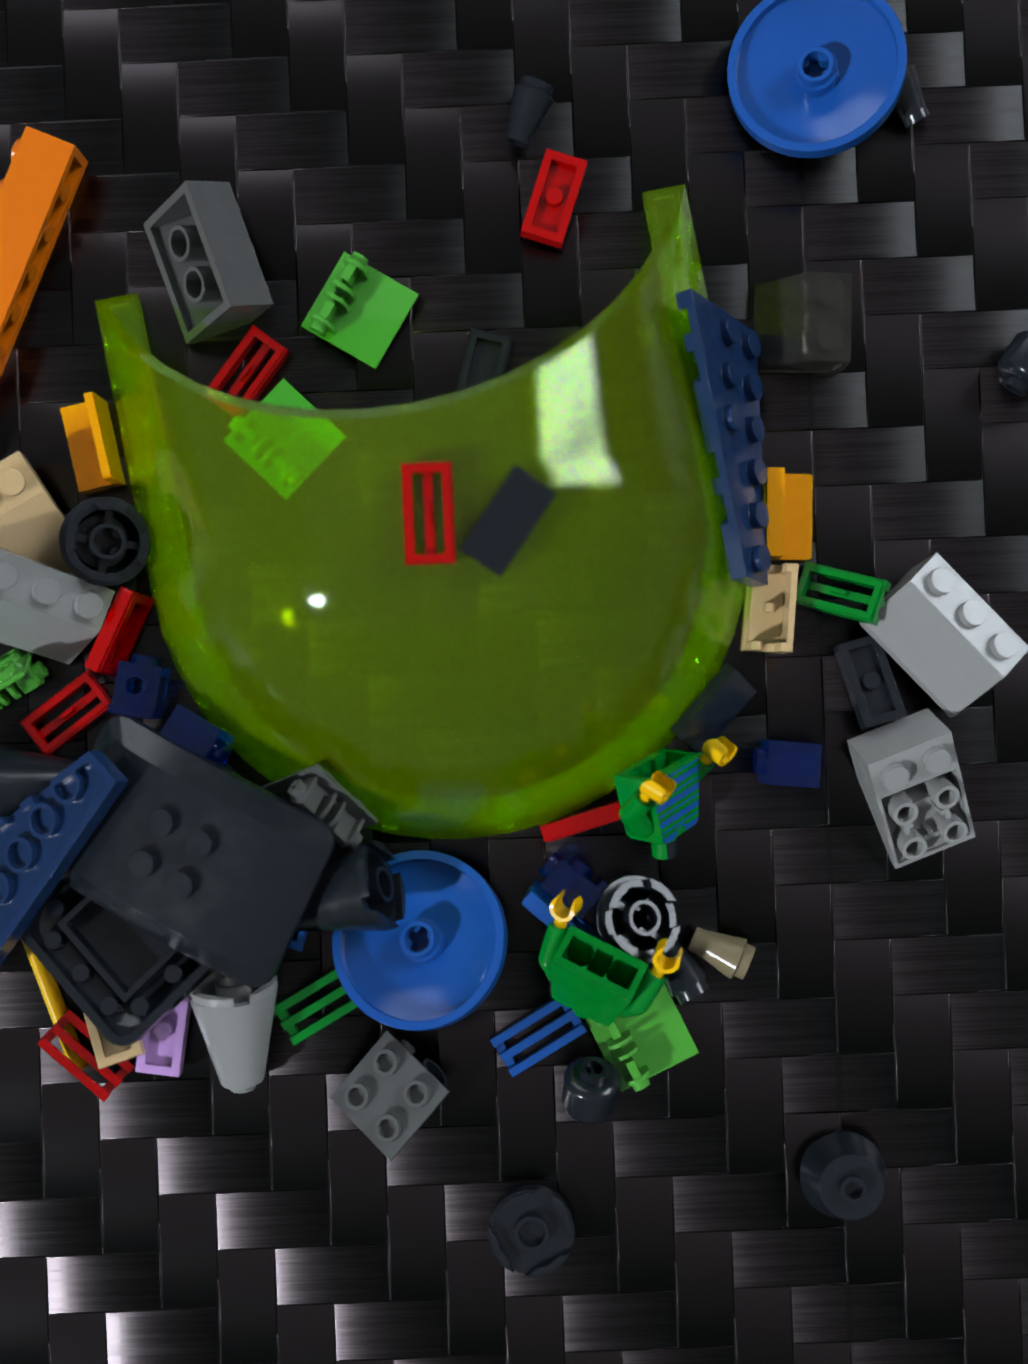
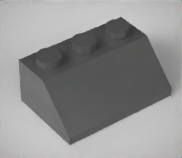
[143,180,274,344]

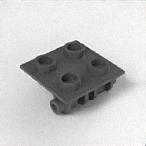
[261,763,379,849]
[330,1030,449,1161]

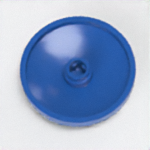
[727,0,907,158]
[332,850,508,1031]

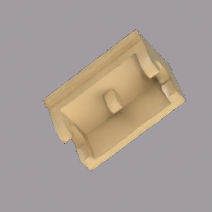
[740,563,799,654]

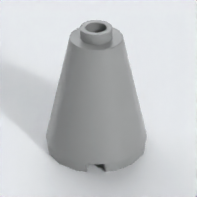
[188,971,278,1094]

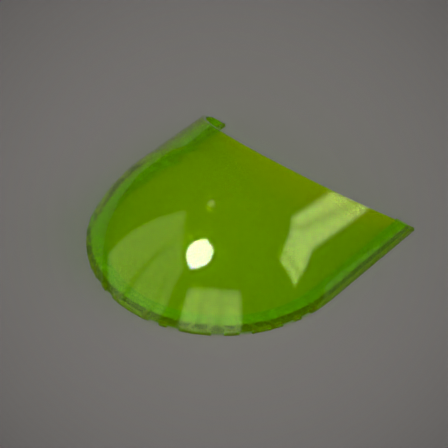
[95,184,746,839]

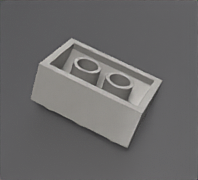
[0,548,115,664]
[859,553,1028,718]

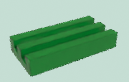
[796,561,892,626]
[274,968,357,1046]

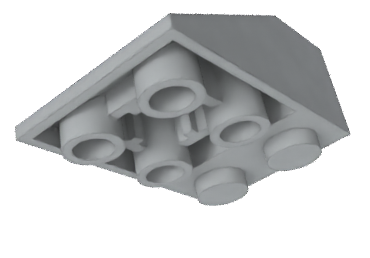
[847,708,976,869]

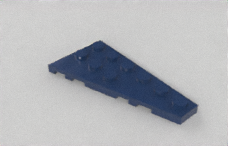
[675,288,771,587]
[0,751,129,966]

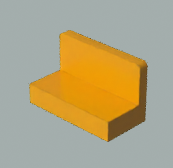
[60,391,126,495]
[763,467,813,561]

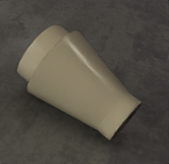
[687,926,756,980]

